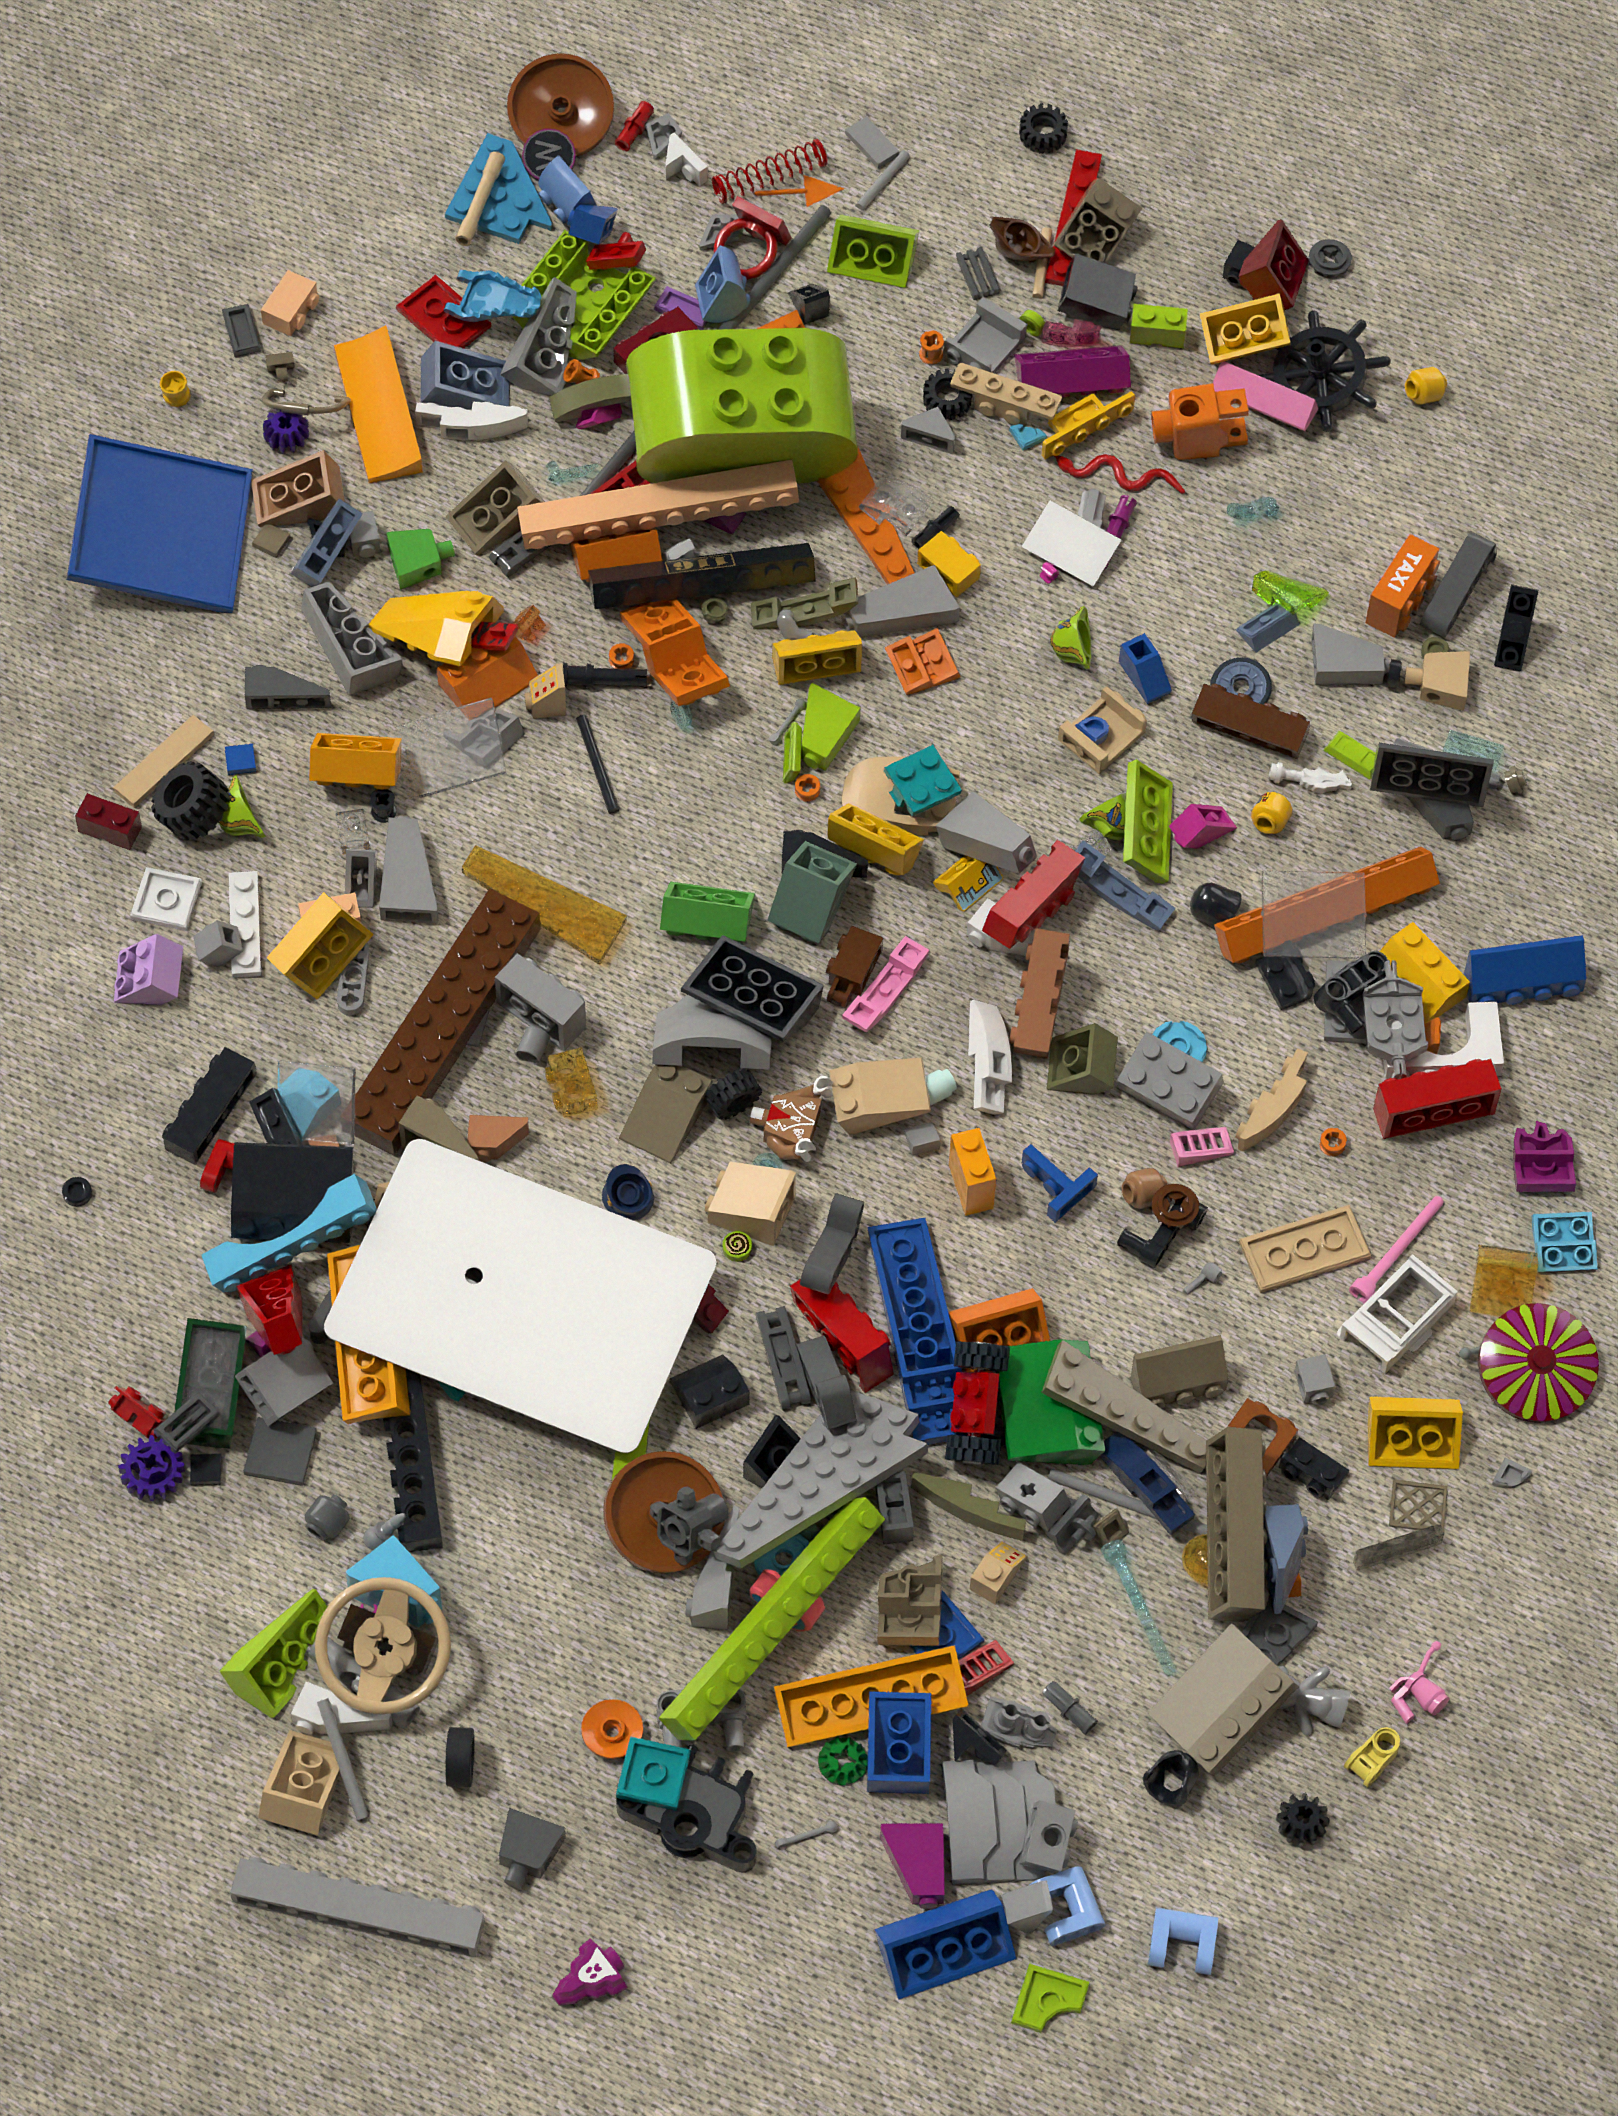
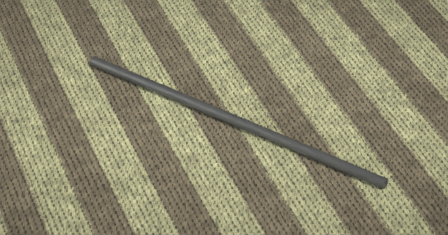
[580,205,831,496]

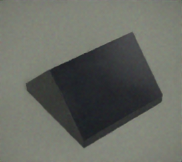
[743,1415,801,1489]

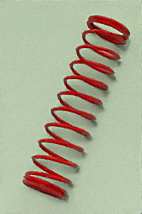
[712,139,828,204]

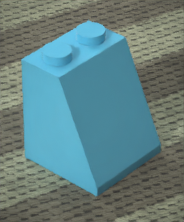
[345,1535,442,1628]

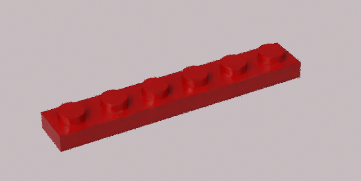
[1045,149,1102,286]

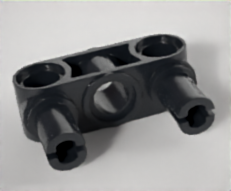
[1314,951,1388,1035]

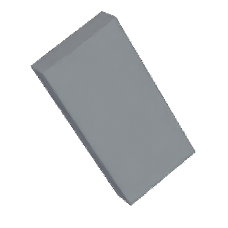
[845,116,899,169]

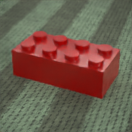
[1373,1059,1502,1139]

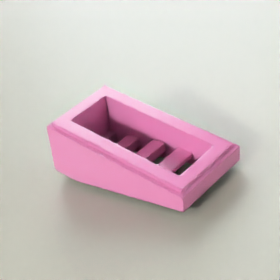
[1170,1127,1234,1167]

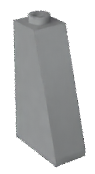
[842,565,960,637]
[936,792,1037,874]
[379,816,438,923]

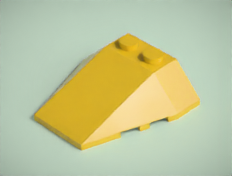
[368,591,504,666]

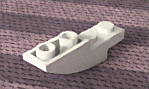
[415,401,528,440]
[968,1000,1012,1115]

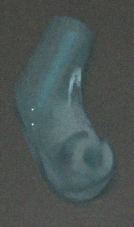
[1226,496,1279,522]

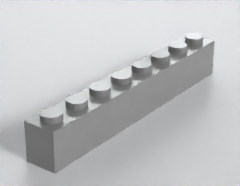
[230,1857,485,1957]

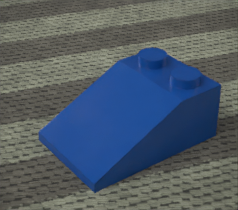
[867,1692,931,1794]

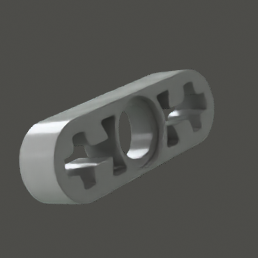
[337,943,370,1016]

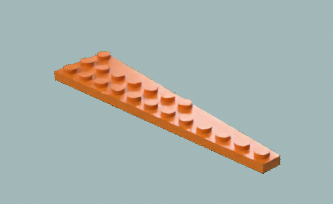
[756,310,914,585]

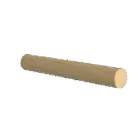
[1032,227,1052,299]

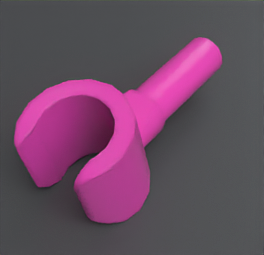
[1040,562,1059,584]

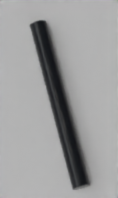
[576,714,619,814]

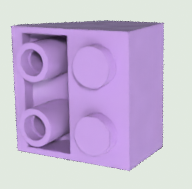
[114,934,183,1005]

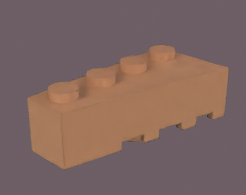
[1009,928,1070,1058]

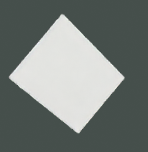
[1022,501,1121,586]

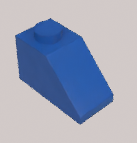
[567,204,618,244]

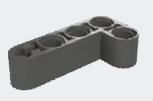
[1420,531,1497,637]
[800,1193,864,1294]
[796,1335,857,1430]

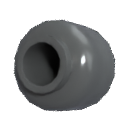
[305,1494,350,1541]

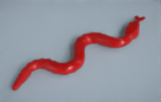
[1055,454,1185,494]

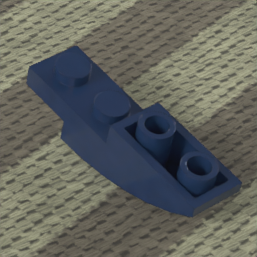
[1100,1432,1195,1535]

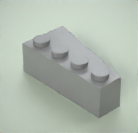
[301,582,402,695]

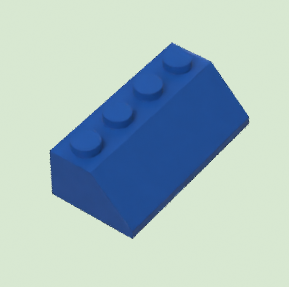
[1463,935,1587,1005]
[874,1889,1016,2000]

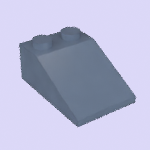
[421,341,509,409]
[1263,1504,1308,1614]

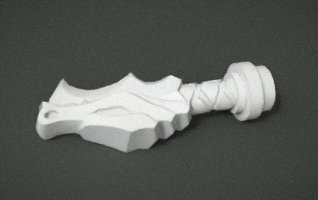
[1269,762,1352,794]

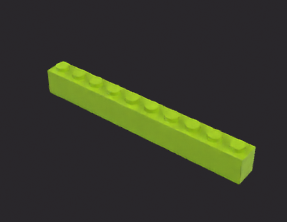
[658,1497,885,1740]

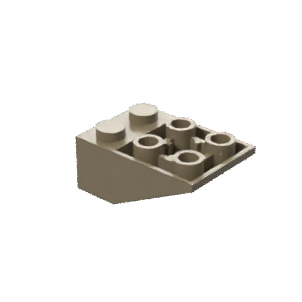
[1053,177,1142,263]

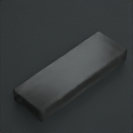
[1353,1524,1444,1571]

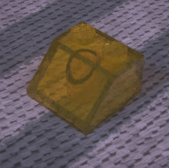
[1470,1244,1538,1316]

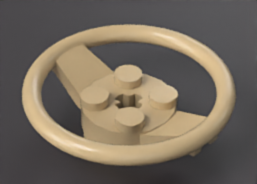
[315,1577,451,1714]

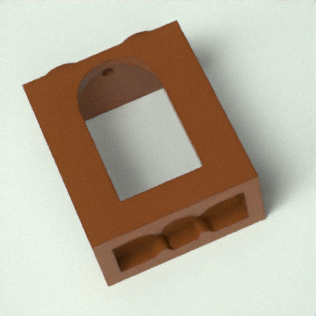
[1227,1398,1299,1478]

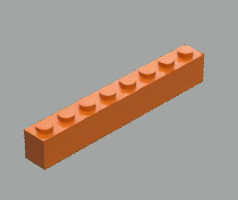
[1214,846,1440,963]

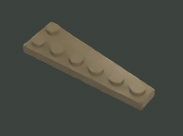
[1041,1340,1207,1473]

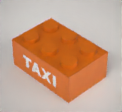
[1365,534,1440,638]

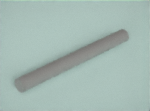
[317,1698,369,1820]

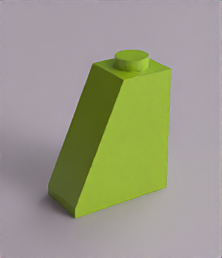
[801,683,861,771]

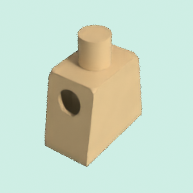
[1404,651,1470,710]

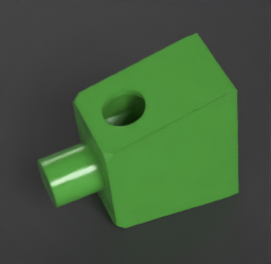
[386,529,455,589]

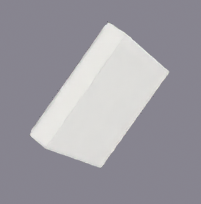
[130,867,202,931]

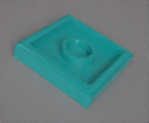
[616,1736,691,1811]

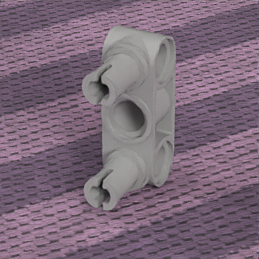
[656,1689,747,1752]

